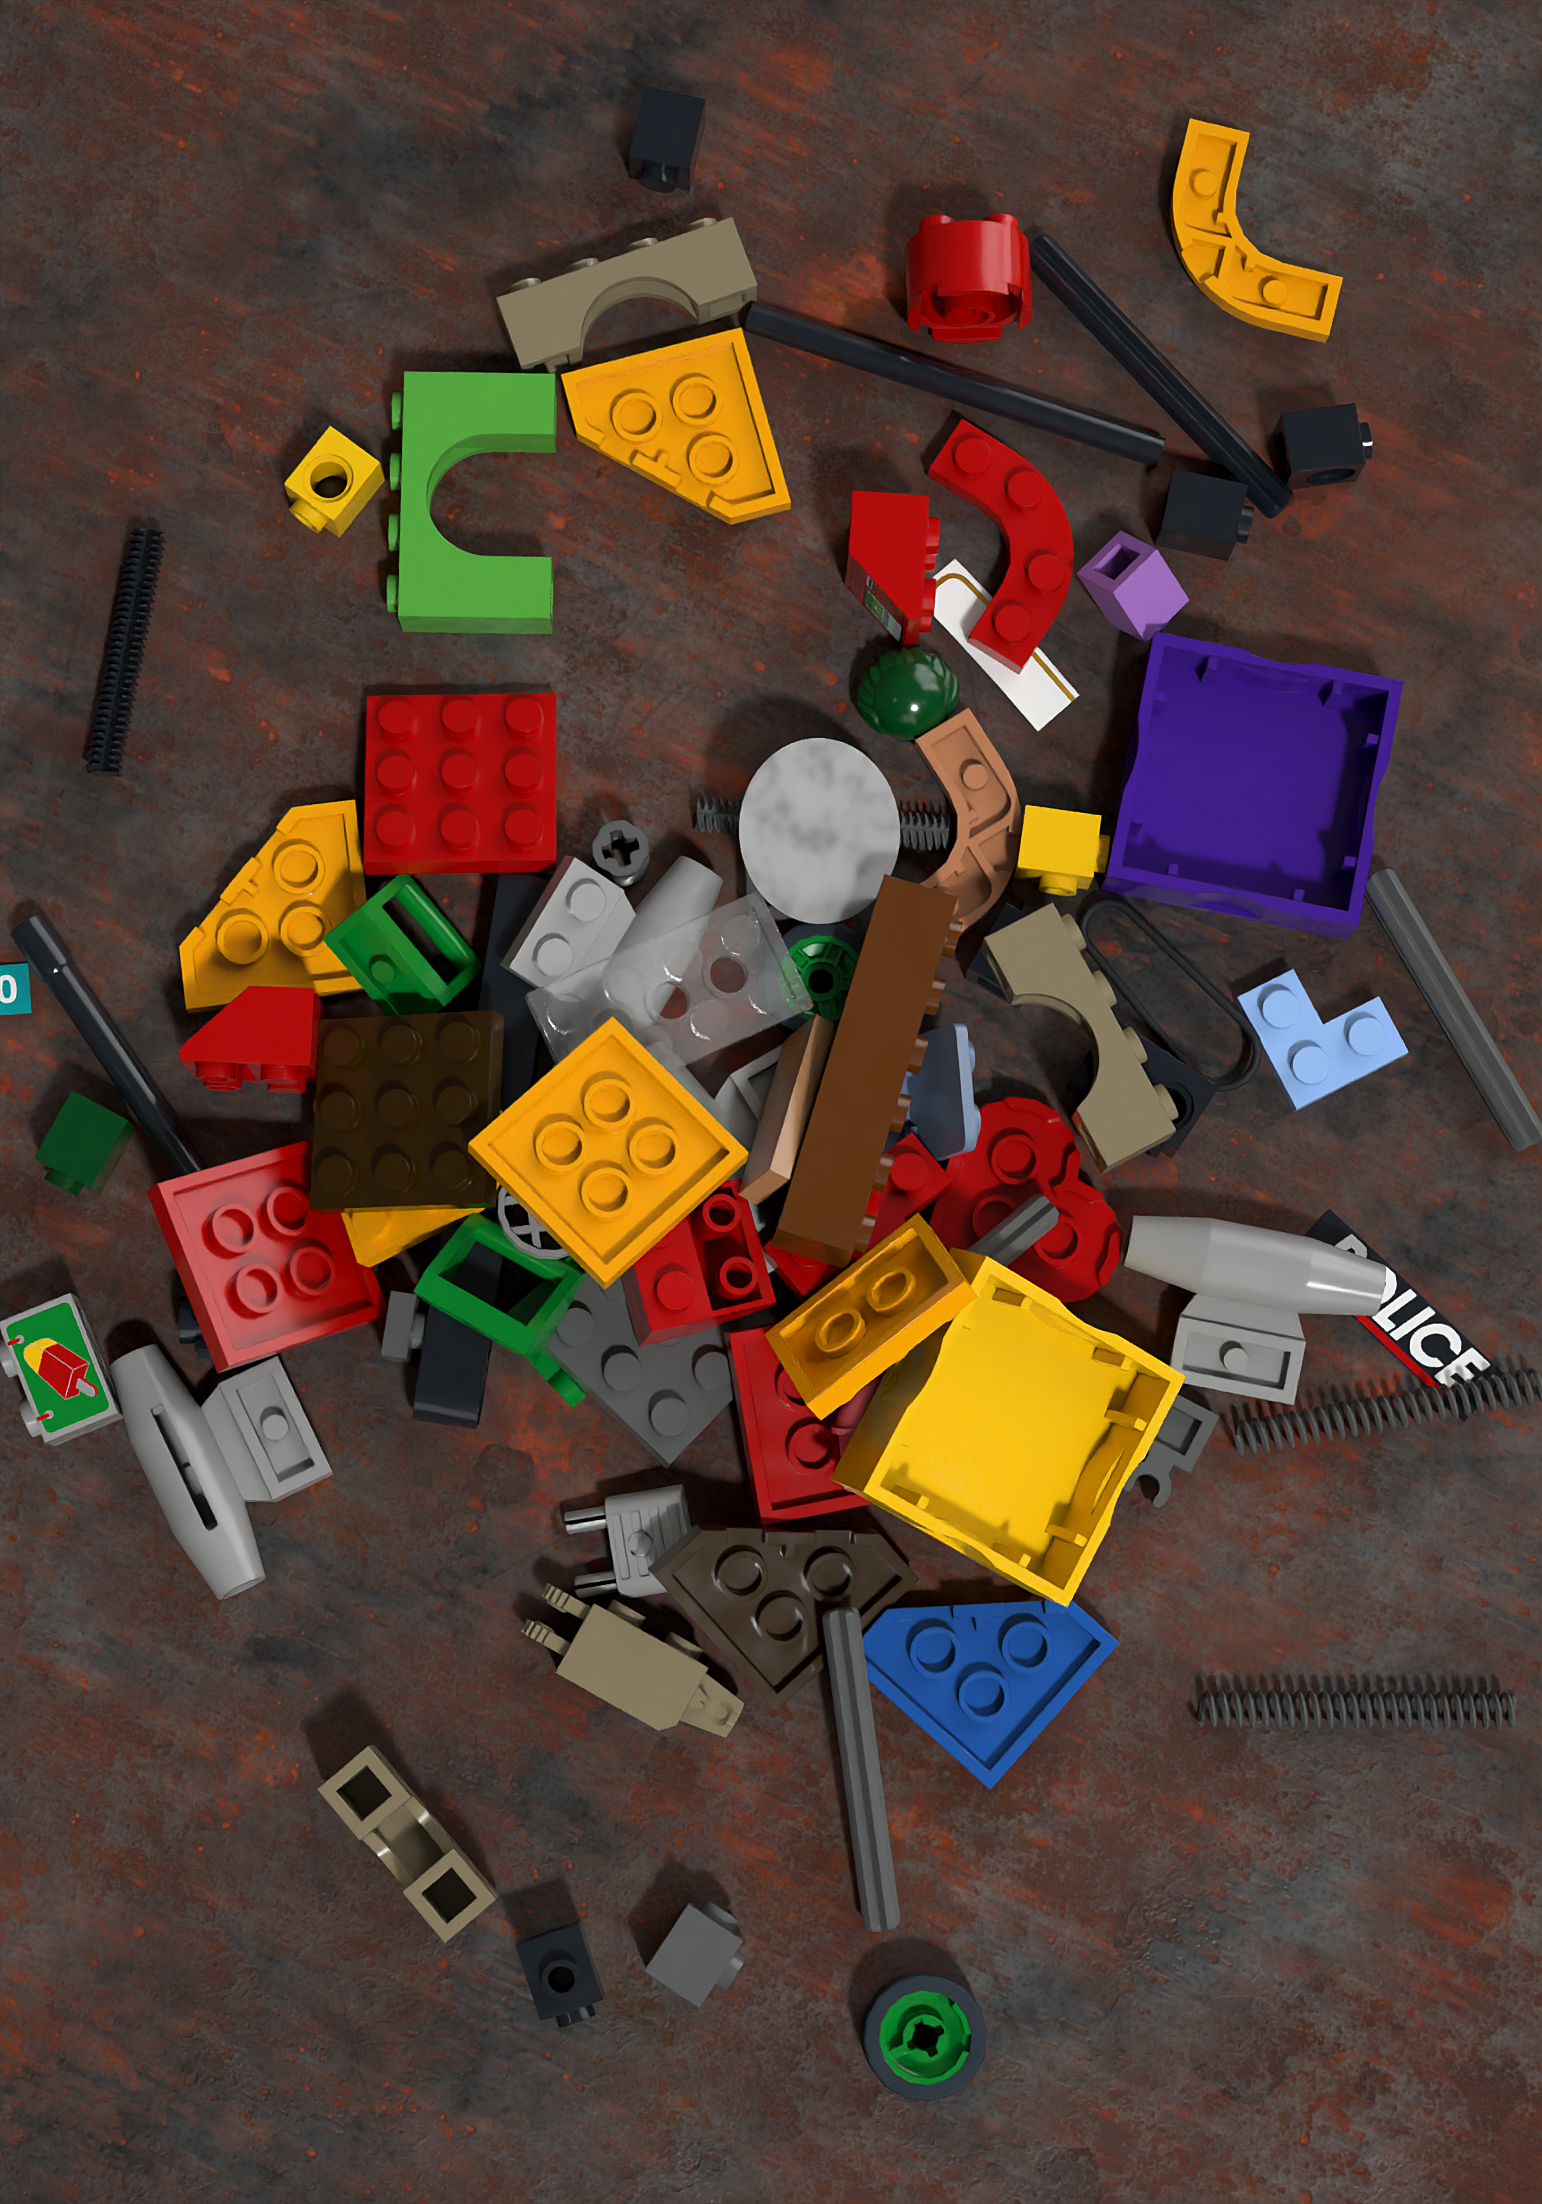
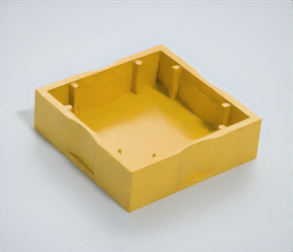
[830,1247,1186,1608]

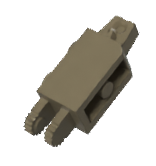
[520,1583,745,1738]

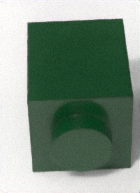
[34,1091,137,1198]

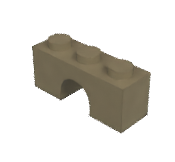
[317,1745,500,1943]

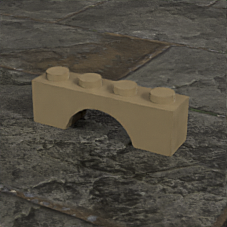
[496,217,757,375]
[980,903,1178,1174]

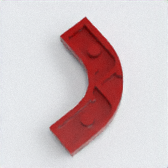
[927,419,1074,675]

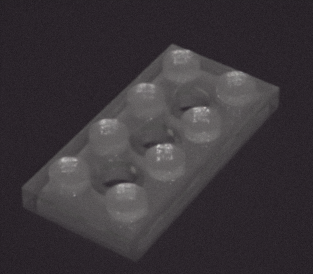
[524,891,814,1073]

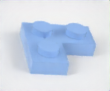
[1234,969,1409,1113]

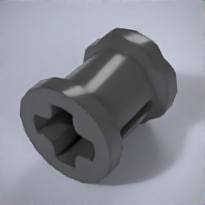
[592,820,650,888]

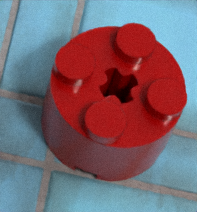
[905,214,1032,344]

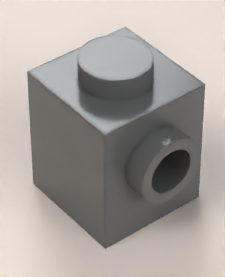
[644,1899,747,2008]

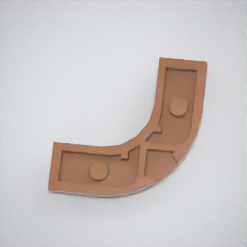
[914,708,1022,937]

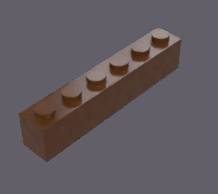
[771,874,963,1269]

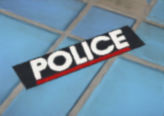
[1304,1208,1504,1422]

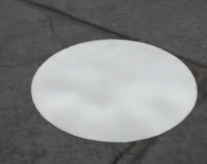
[739,738,900,924]

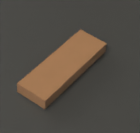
[738,1014,835,1205]

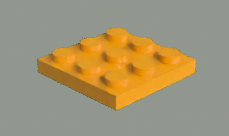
[468,1016,749,1290]

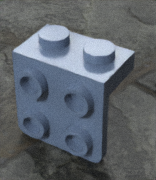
[883,1023,981,1162]

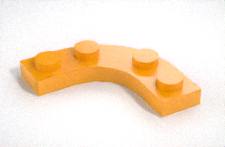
[1170,118,1343,343]

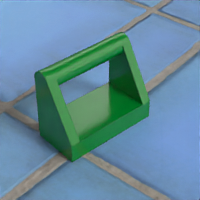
[322,874,485,1016]
[413,1213,586,1365]

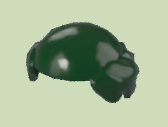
[857,646,960,740]

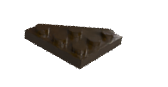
[647,1524,920,1712]

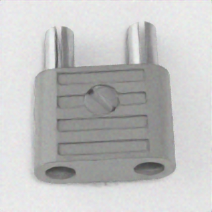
[564,1484,692,1600]

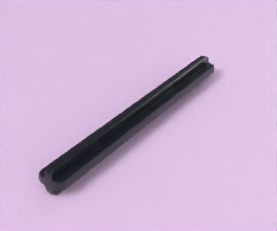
[1029,234,1294,519]

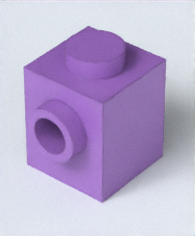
[1076,530,1189,643]

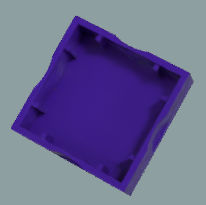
[1100,631,1404,940]

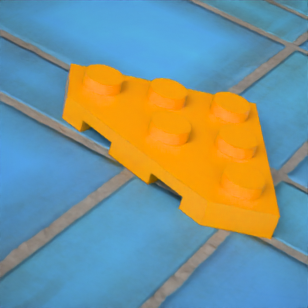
[561,327,791,525]
[179,800,368,1013]

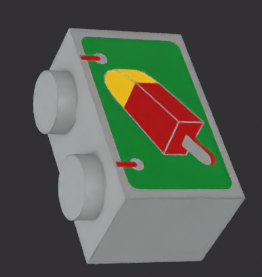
[0,1293,123,1446]

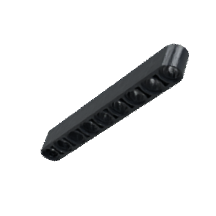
[413,872,555,1429]

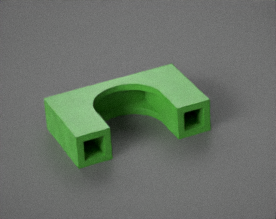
[387,371,557,634]

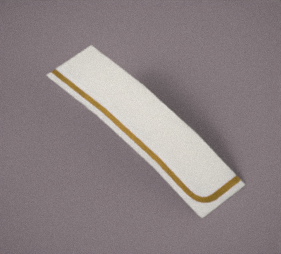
[932,559,1079,731]

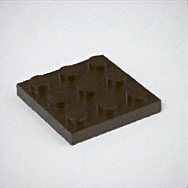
[309,1010,504,1214]

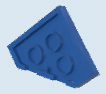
[862,1600,1119,1790]

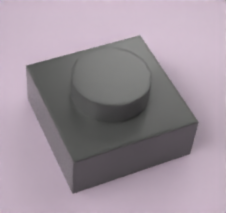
[381,1291,428,1364]

